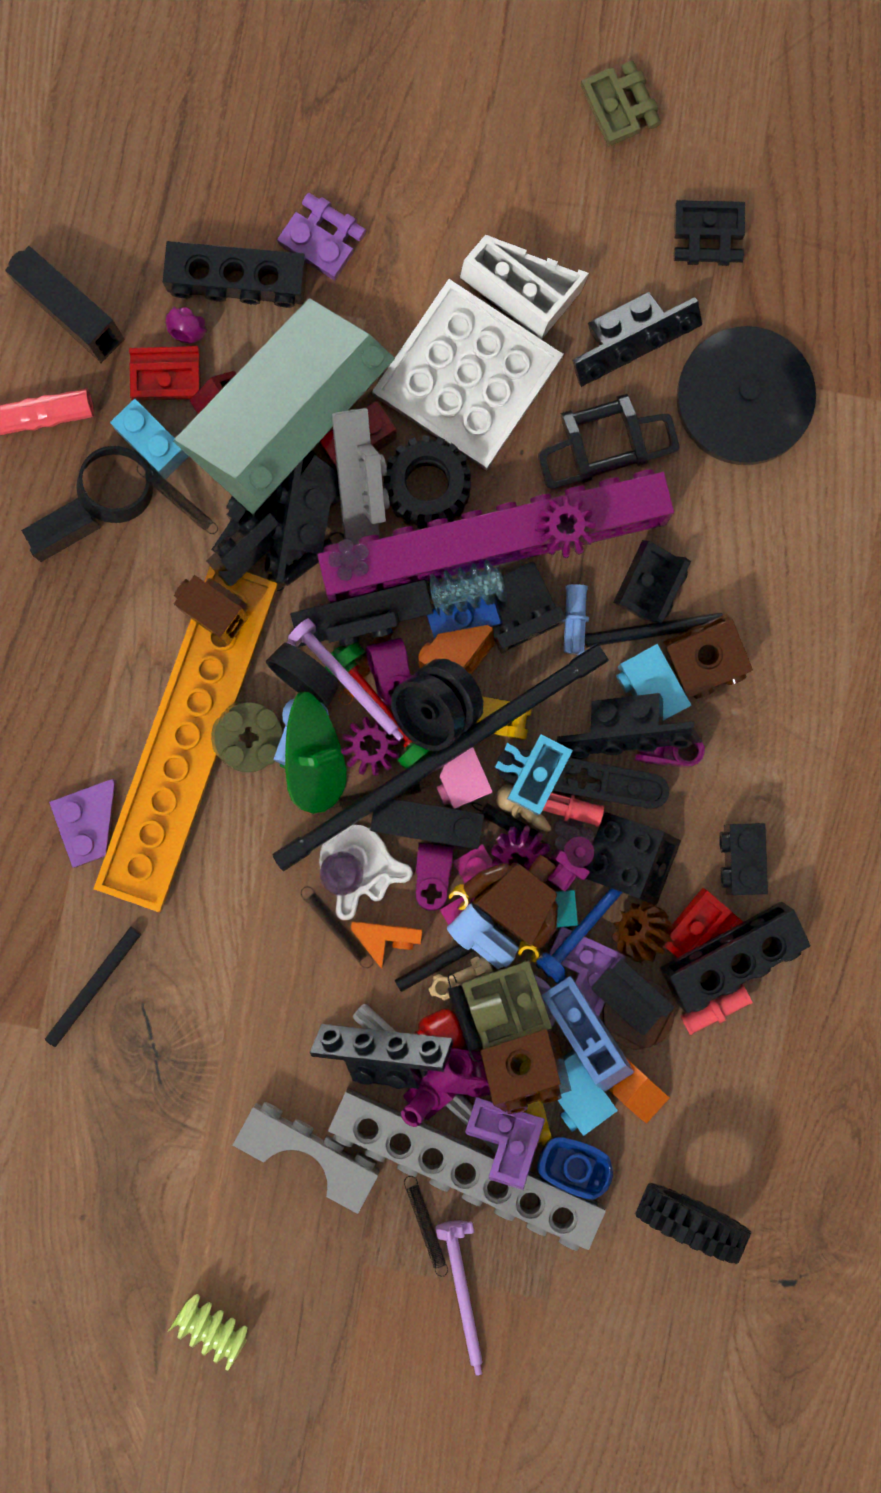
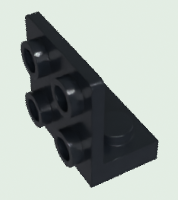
[472,562,566,654]
[584,812,681,906]

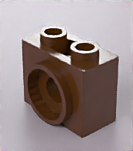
[174,575,249,645]
[663,614,753,699]
[481,1029,572,1114]

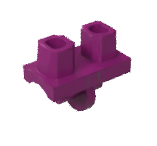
[547,837,594,892]

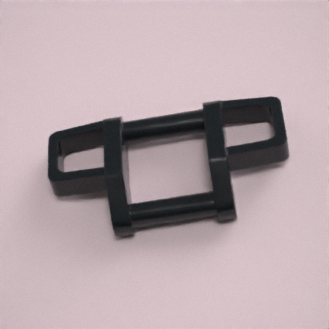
[538,393,680,489]

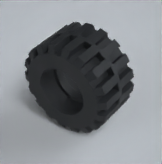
[384,436,471,529]

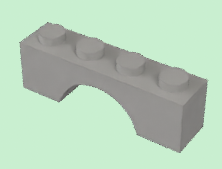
[232,1102,379,1214]

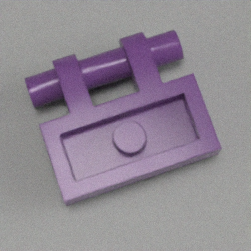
[277,193,366,281]

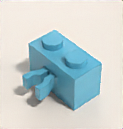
[495,734,573,815]

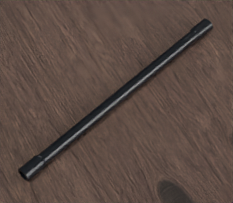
[272,643,609,871]

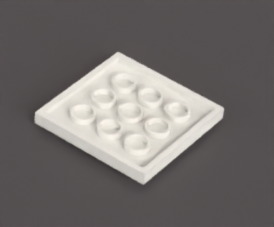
[372,279,564,471]

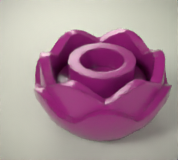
[165,306,207,344]

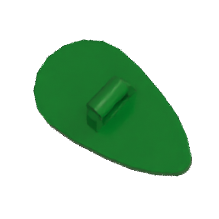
[285,691,347,814]

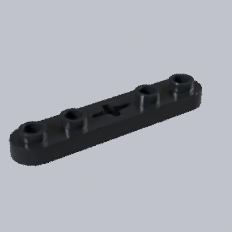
[497,748,669,809]

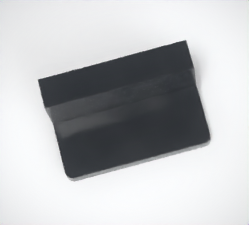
[21,498,101,562]
[591,957,675,1035]

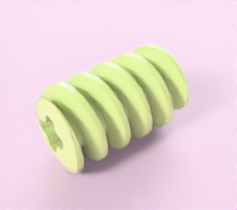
[168,1294,248,1371]

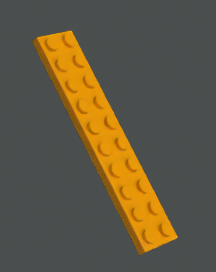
[93,566,279,912]

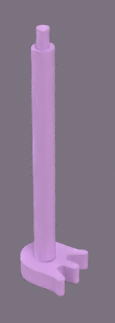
[286,618,404,741]
[435,1220,483,1375]

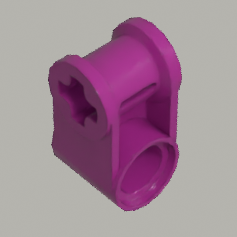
[366,638,411,706]
[634,742,705,768]
[416,843,454,911]
[427,1048,491,1097]

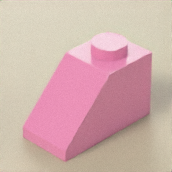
[436,747,493,809]

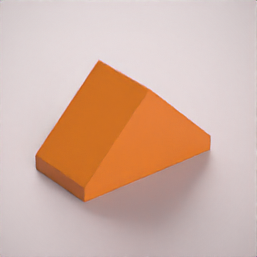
[608,1058,670,1124]

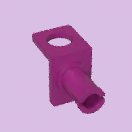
[401,1074,457,1127]

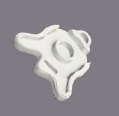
[319,824,413,920]

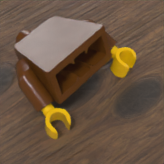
[449,854,559,962]

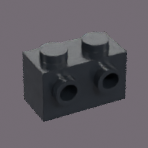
[719,823,768,895]

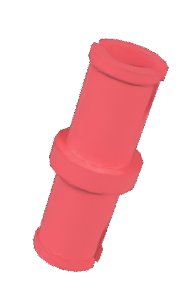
[680,984,753,1036]

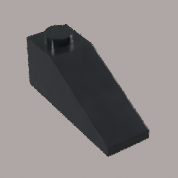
[370,799,484,849]

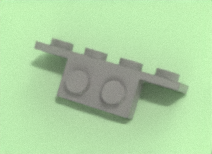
[332,408,390,547]

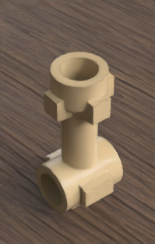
[428,956,493,1001]

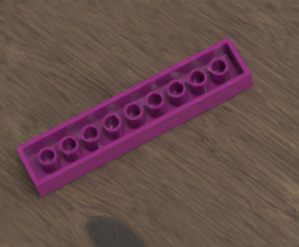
[317,469,674,603]

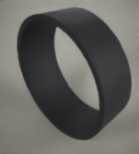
[76,446,153,523]
[266,643,340,708]

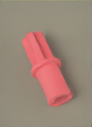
[542,792,605,827]

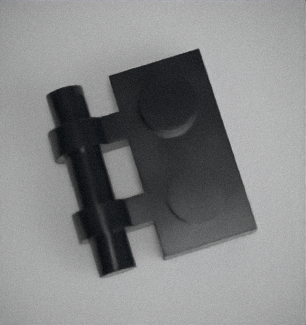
[674,200,745,266]

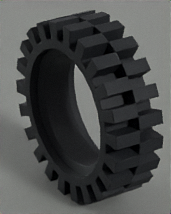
[635,1183,751,1264]

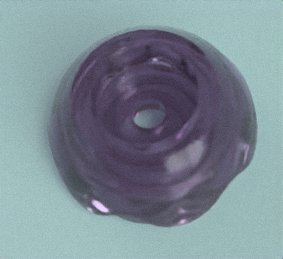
[320,851,364,896]

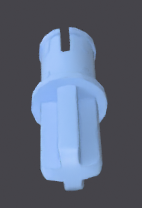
[564,584,589,655]

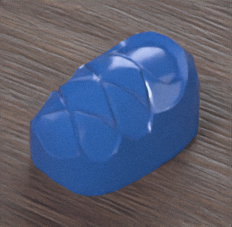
[537,1137,613,1200]

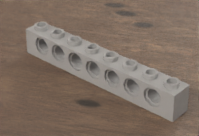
[328,1088,606,1251]

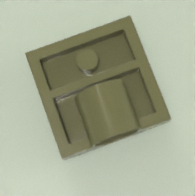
[462,960,552,1049]

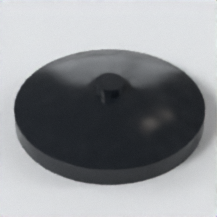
[676,326,816,465]

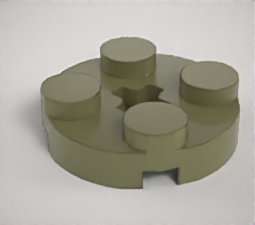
[211,702,282,772]

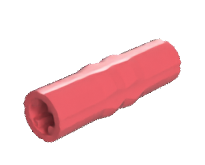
[0,388,94,436]

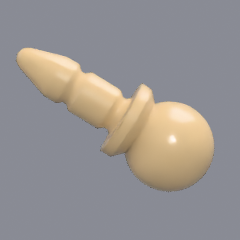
[496,784,552,832]

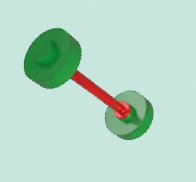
[325,642,433,769]

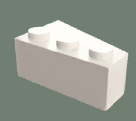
[460,235,589,340]

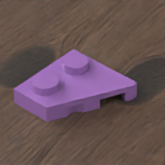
[49,779,117,868]

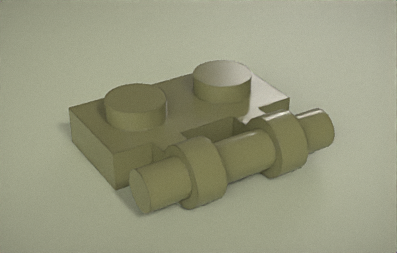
[581,61,661,147]

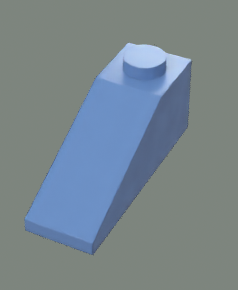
[541,976,634,1091]

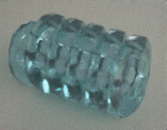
[430,559,508,616]

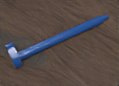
[535,888,623,984]

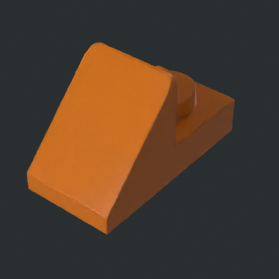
[351,921,422,968]

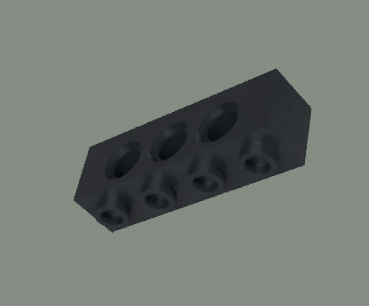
[162,241,307,308]
[659,902,811,1013]

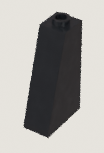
[5,246,125,363]

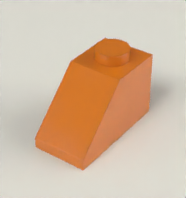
[418,625,495,675]

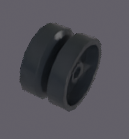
[391,659,484,751]

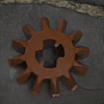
[612,901,674,963]

